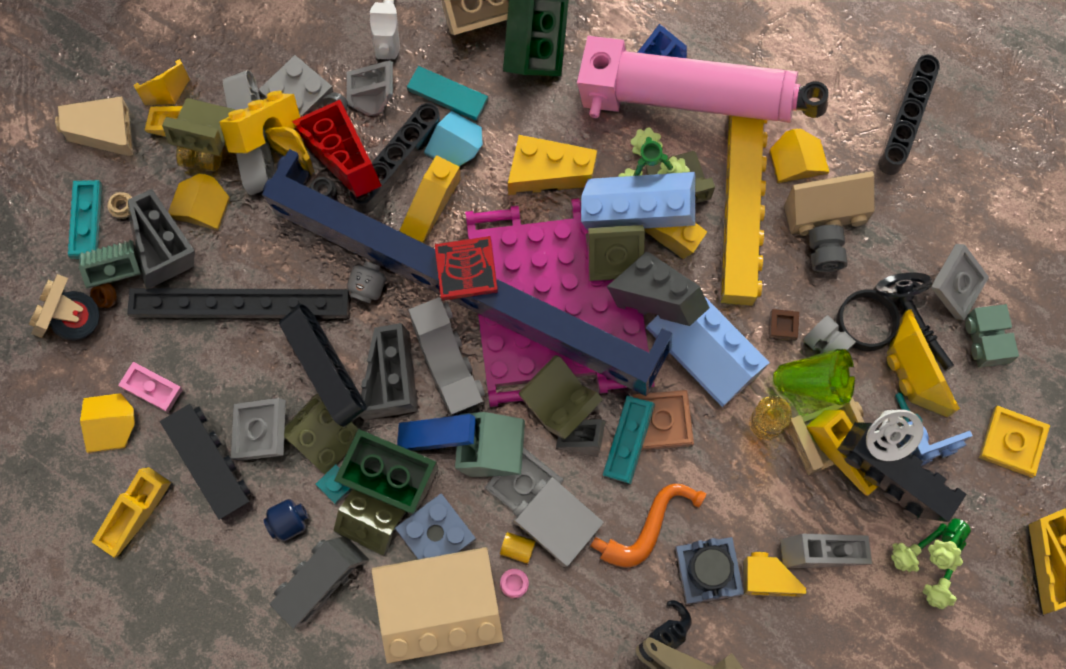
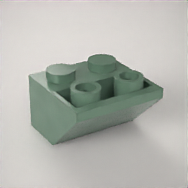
[455,412,525,477]

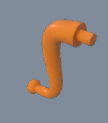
[590,483,707,568]

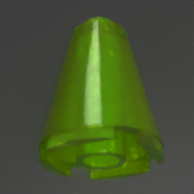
[773,349,855,405]

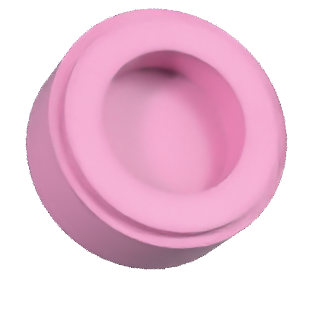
[500,569,529,599]

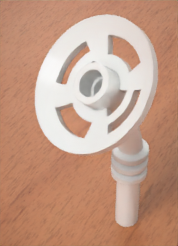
[866,410,924,461]

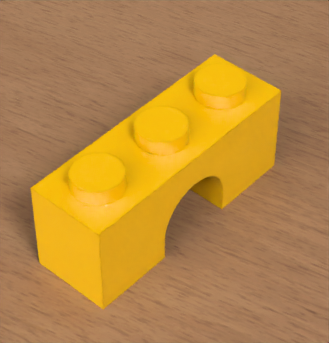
[219,90,300,153]

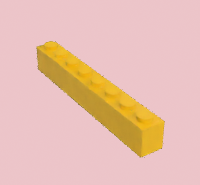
[721,115,768,306]

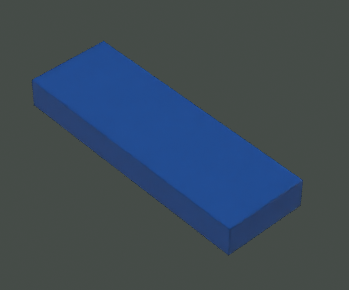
[397,414,475,451]

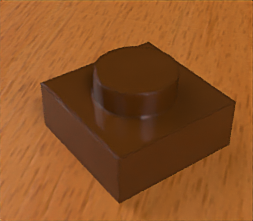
[769,309,799,341]

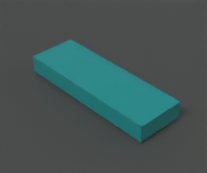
[407,66,488,121]
[68,180,102,259]
[603,396,655,484]

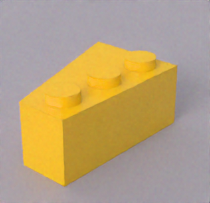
[508,135,597,195]
[1028,508,1066,615]

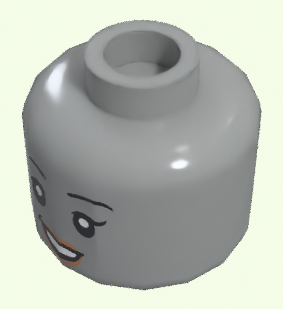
[347,261,386,303]

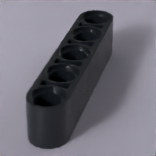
[878,54,940,175]
[350,103,440,214]
[279,303,367,427]

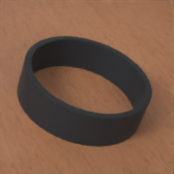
[836,289,900,351]

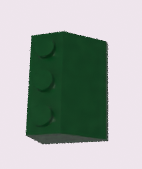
[503,0,569,76]
[334,429,438,515]

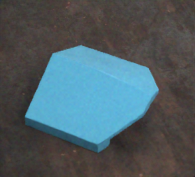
[424,111,483,167]

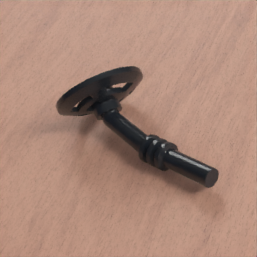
[876,272,954,371]

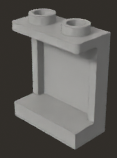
[512,477,604,567]

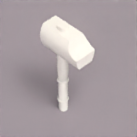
[370,0,400,59]

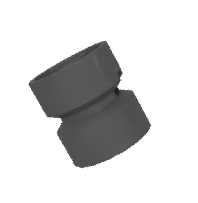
[809,225,848,272]

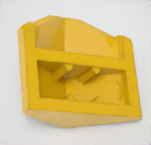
[133,59,190,105]
[265,127,315,176]
[769,129,829,183]
[168,174,230,231]
[80,393,135,453]

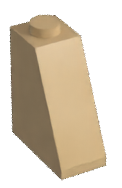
[55,96,133,156]

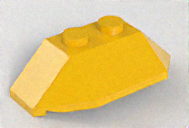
[887,310,960,417]

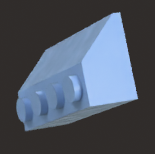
[581,172,695,230]
[646,297,770,407]

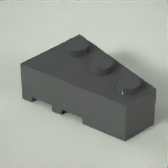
[128,189,195,290]
[607,251,710,326]
[359,323,418,420]
[269,536,369,629]

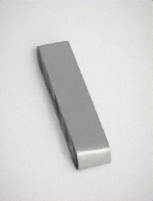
[223,70,275,195]

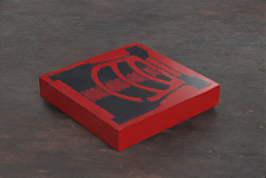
[435,236,498,301]

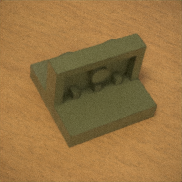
[586,225,645,281]

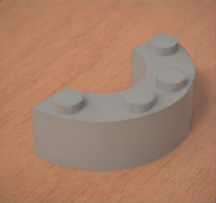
[408,297,485,414]

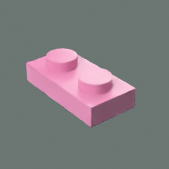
[118,362,183,413]

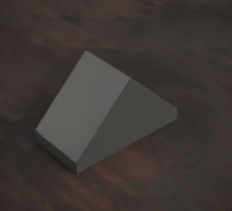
[556,419,605,456]

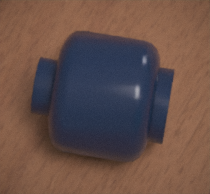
[263,499,309,541]

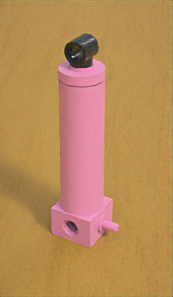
[577,36,829,123]

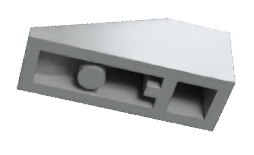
[780,534,872,568]

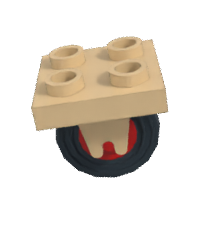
[29,274,99,341]

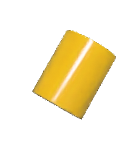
[500,532,536,564]

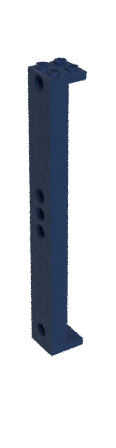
[262,149,672,396]

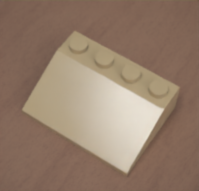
[372,547,504,663]

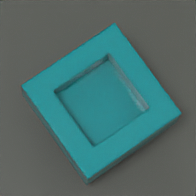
[315,464,353,505]

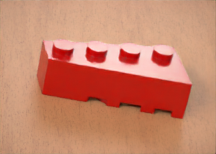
[292,100,382,197]

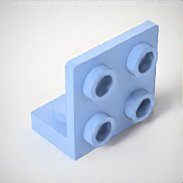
[899,421,973,466]

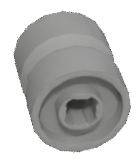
[803,315,856,367]

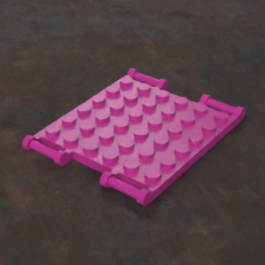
[465,198,654,407]

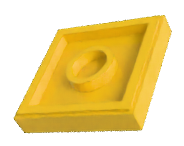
[979,406,1050,478]

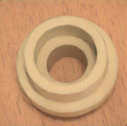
[108,192,132,219]

